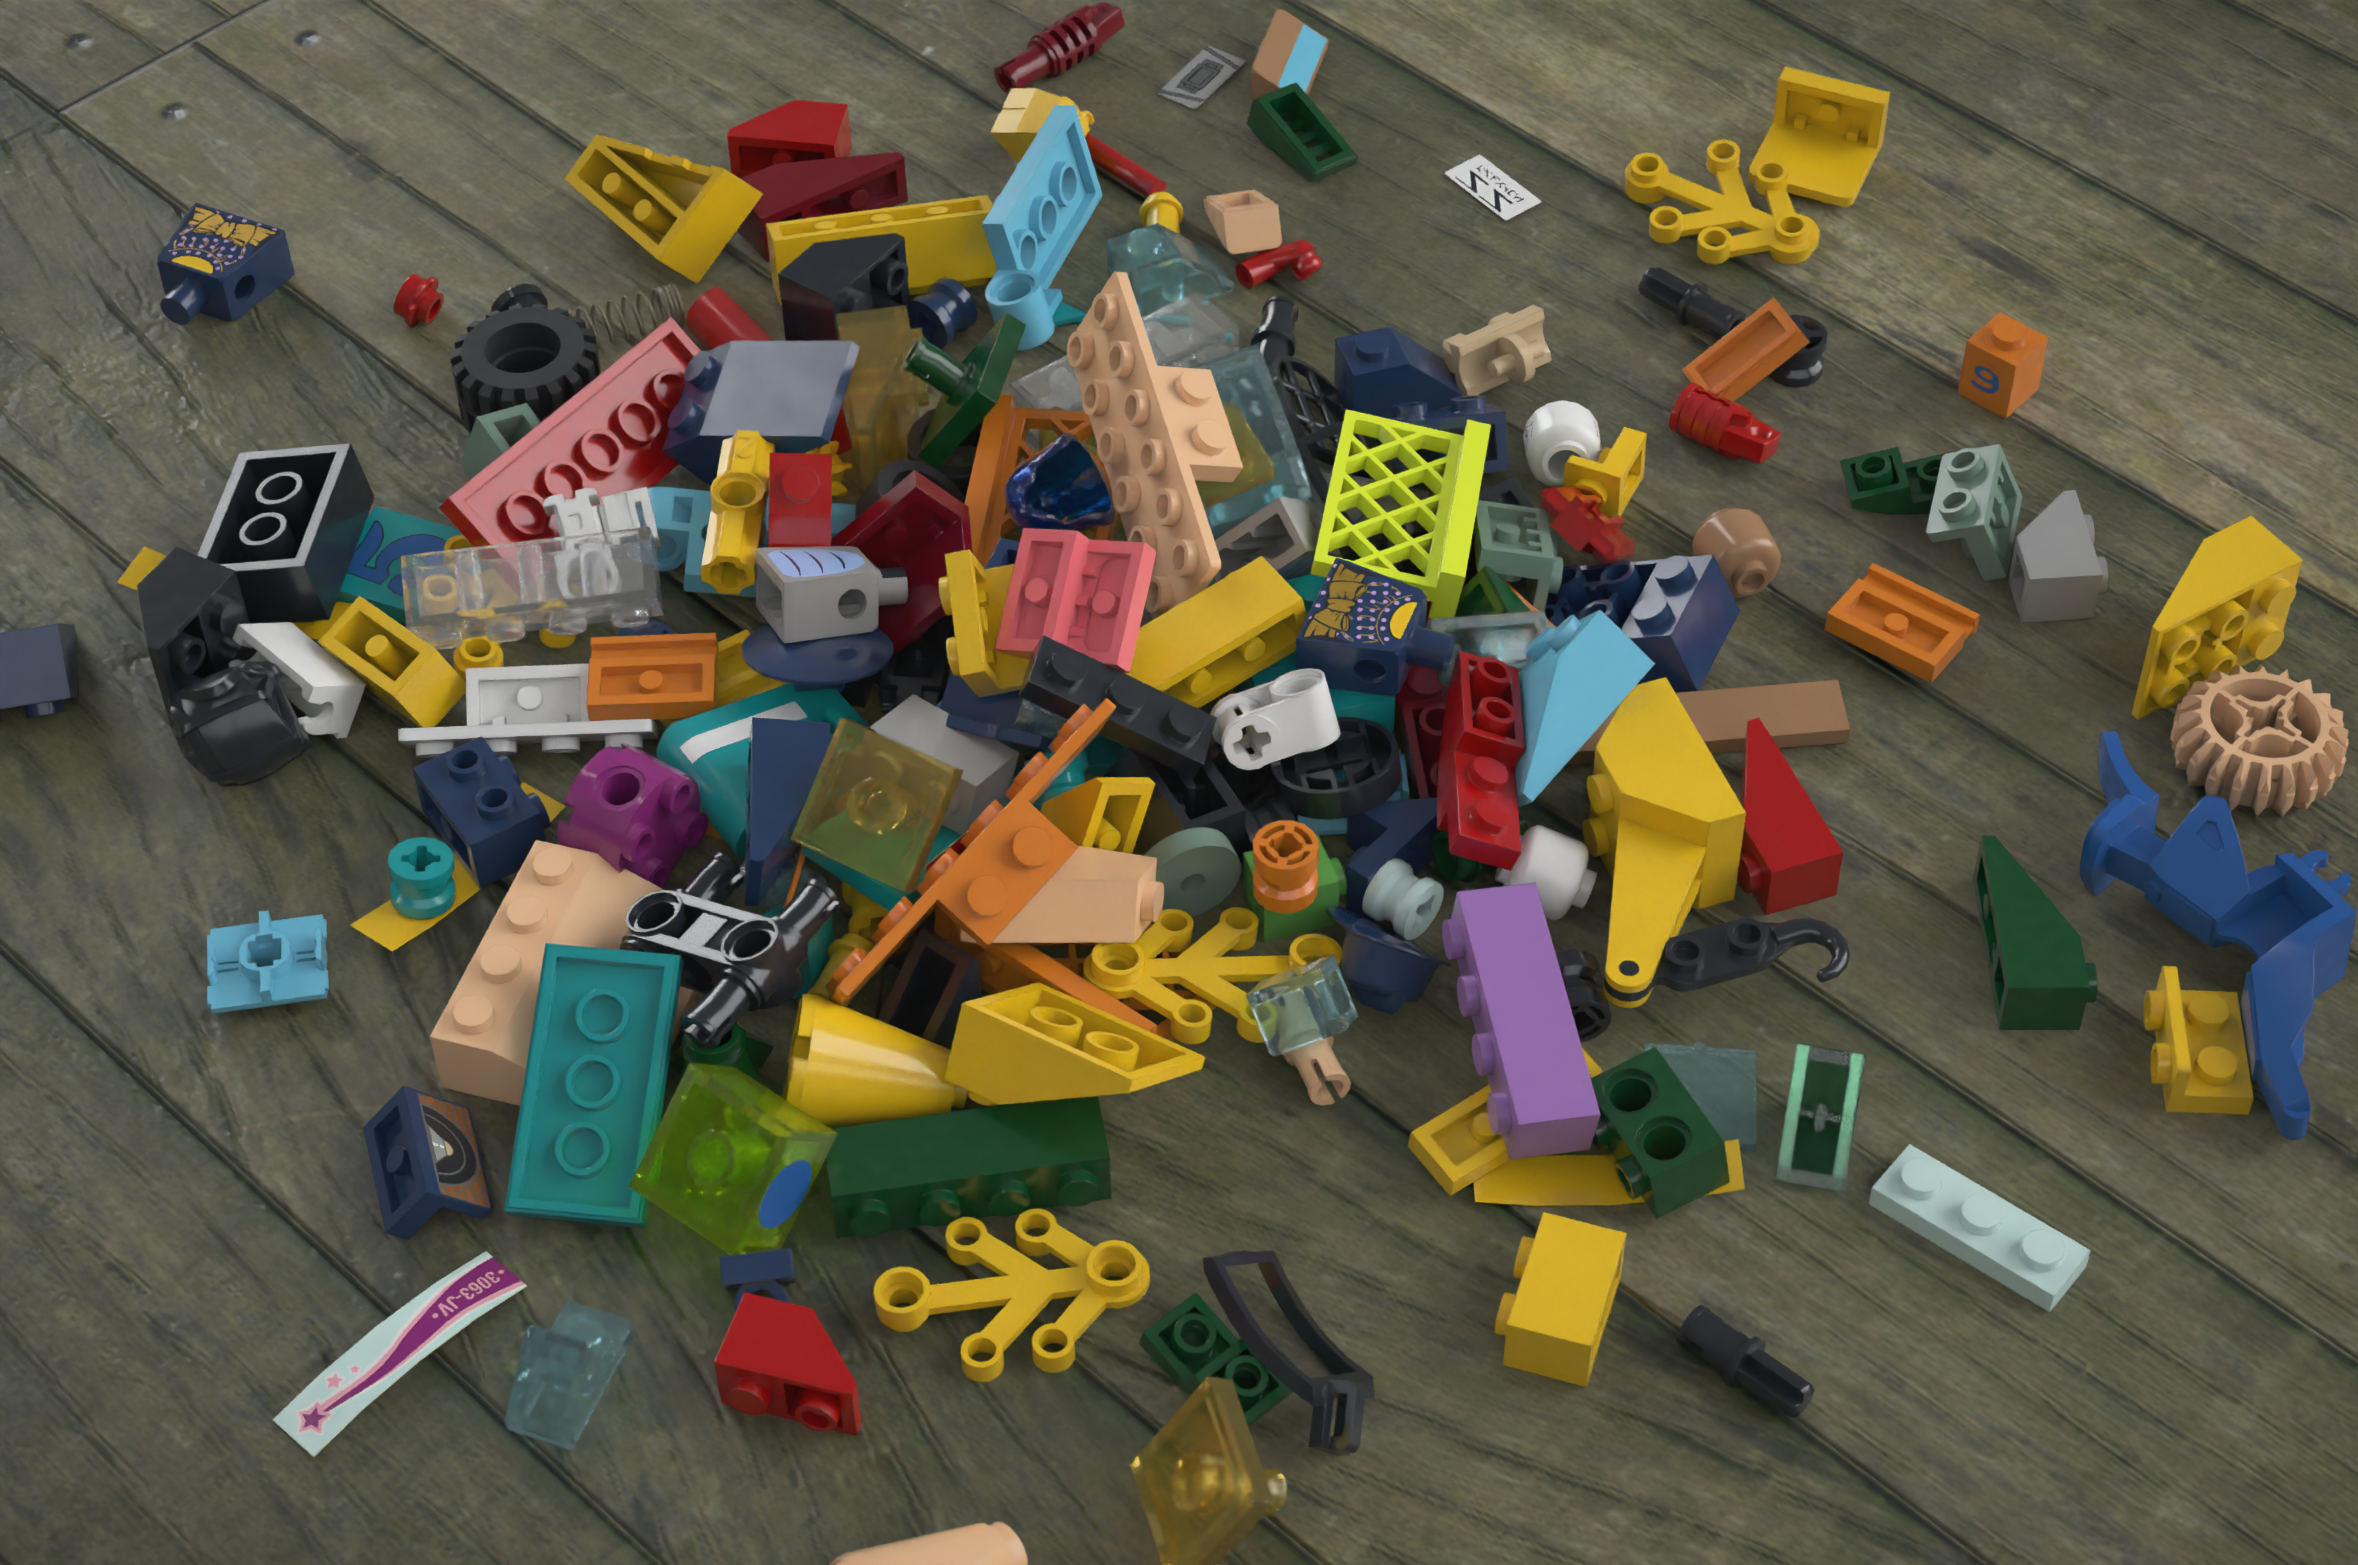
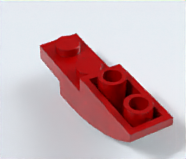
[1437,651,1525,871]

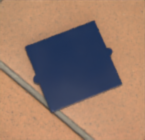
[946,715,1053,757]

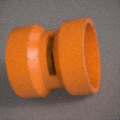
[1253,820,1319,913]

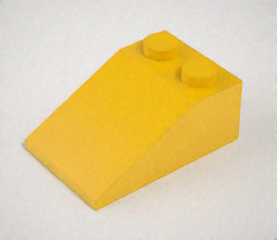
[944,982,1205,1106]

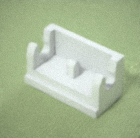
[229,622,366,738]

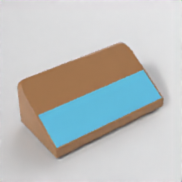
[1250,9,1329,101]

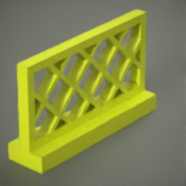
[1310,409,1491,624]

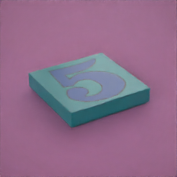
[337,506,469,630]

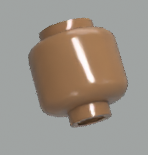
[1692,508,1781,598]

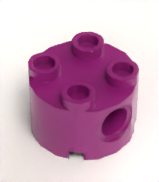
[557,744,709,889]

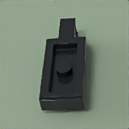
[879,615,953,713]

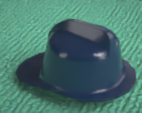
[1326,905,1451,1014]

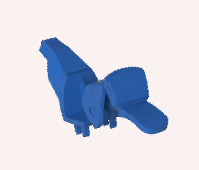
[2080,731,2357,1140]

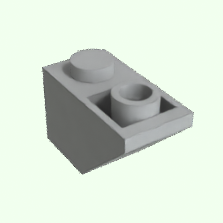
[2008,490,2108,623]

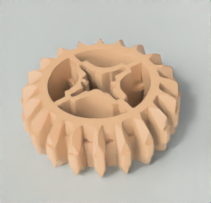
[2170,663,2349,817]

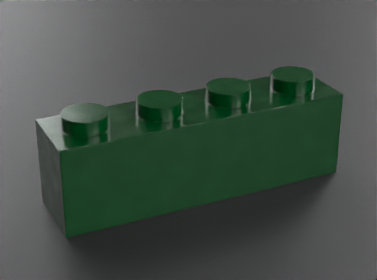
[822,1096,1112,1238]

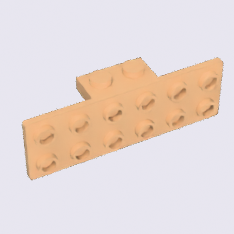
[1067,272,1243,620]

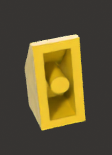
[1040,777,1155,854]

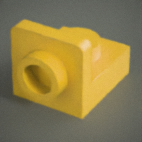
[1563,427,1647,518]

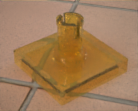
[790,718,964,893]
[1130,1376,1287,1565]

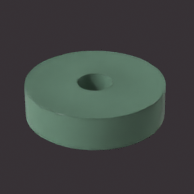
[1144,827,1241,917]

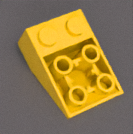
[2132,516,2303,720]

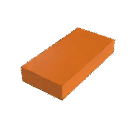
[1682,297,1810,402]

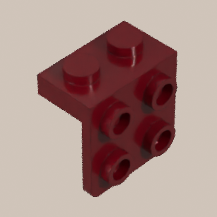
[831,470,973,655]

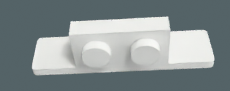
[398,664,658,758]

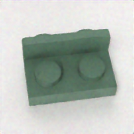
[1926,444,2022,581]
[1472,500,1563,613]

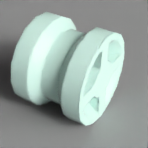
[1362,858,1444,940]

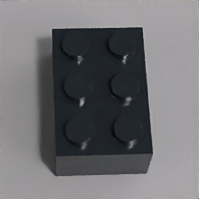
[198,443,375,624]

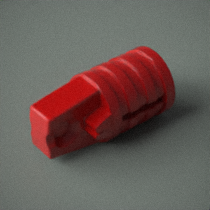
[1669,383,1781,464]

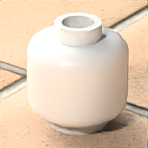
[1495,825,1597,921]

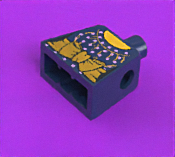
[157,203,295,325]
[1296,558,1455,696]

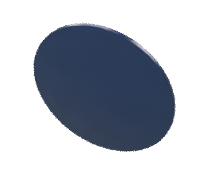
[742,624,894,692]

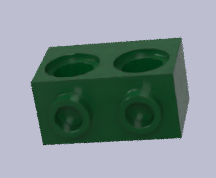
[1591,1047,1730,1219]

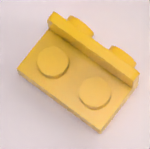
[2143,966,2254,1115]

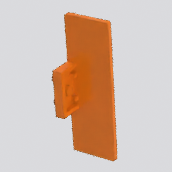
[825,698,1117,1006]

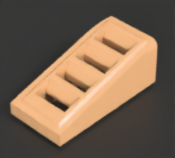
[1203,189,1282,254]

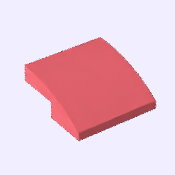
[995,528,1157,673]

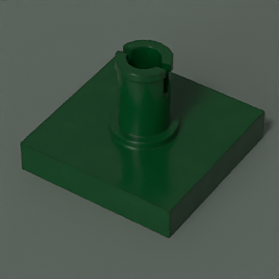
[901,312,1026,469]

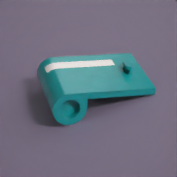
[657,683,869,862]

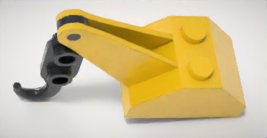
[1582,677,1850,1008]

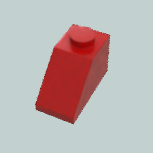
[727,100,851,179]

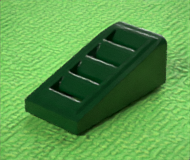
[1247,82,1358,182]

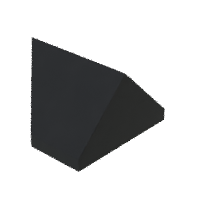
[875,928,982,1050]

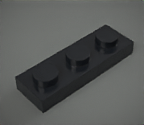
[1018,635,1217,778]

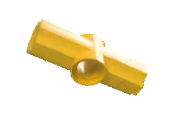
[701,430,775,595]

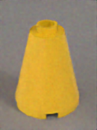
[779,994,968,1130]

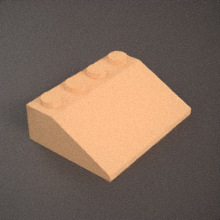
[430,840,698,1106]

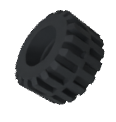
[450,304,601,434]

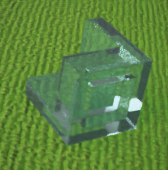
[1246,954,1359,1056]

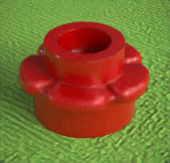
[393,273,444,328]

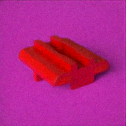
[1540,487,1635,564]

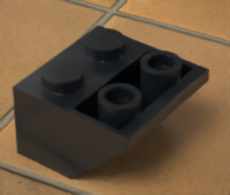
[778,233,910,379]
[137,547,257,733]
[1103,748,1246,863]

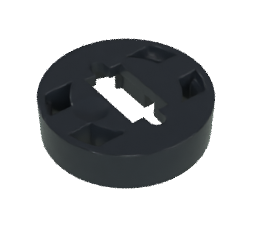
[1270,717,1402,820]

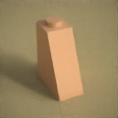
[960,845,1164,943]

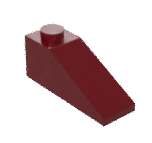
[737,152,908,262]

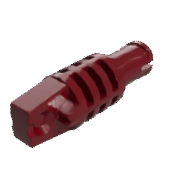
[994,2,1125,94]

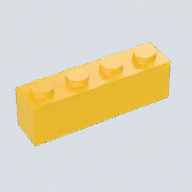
[766,195,997,306]

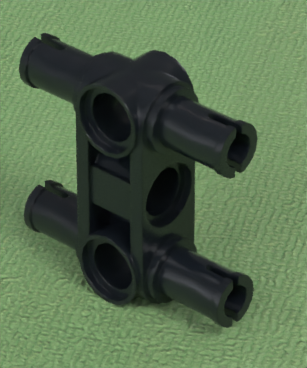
[620,853,841,1050]

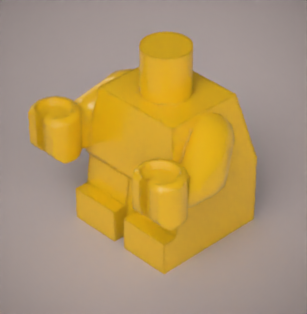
[990,88,1094,164]

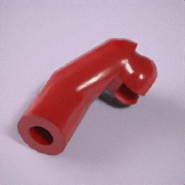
[1235,239,1322,289]

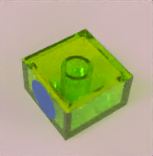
[629,1063,838,1255]

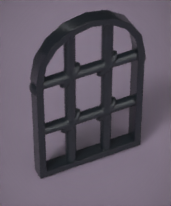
[1267,355,1371,479]

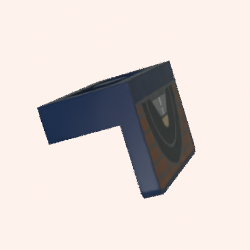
[363,1086,493,1240]

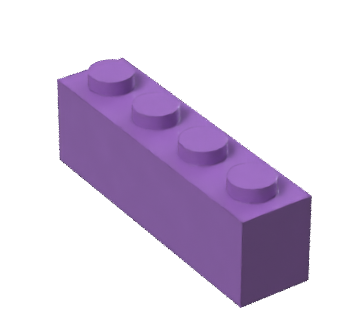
[1442,883,1601,1160]

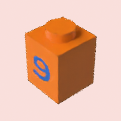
[1958,312,2049,419]

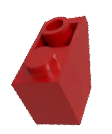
[714,1292,862,1436]

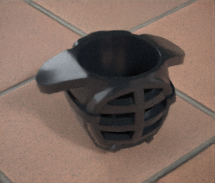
[167,661,312,786]

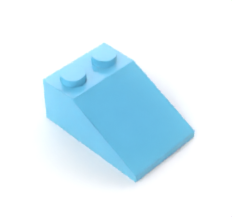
[1515,610,1655,807]

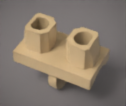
[1442,305,1552,396]

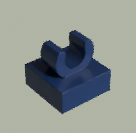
[719,1248,796,1313]

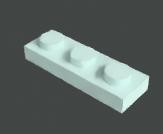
[1869,1144,2091,1312]

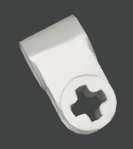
[1210,668,1341,770]

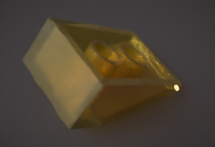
[836,306,929,494]

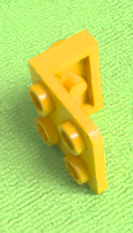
[1748,66,1890,207]
[939,549,1030,698]

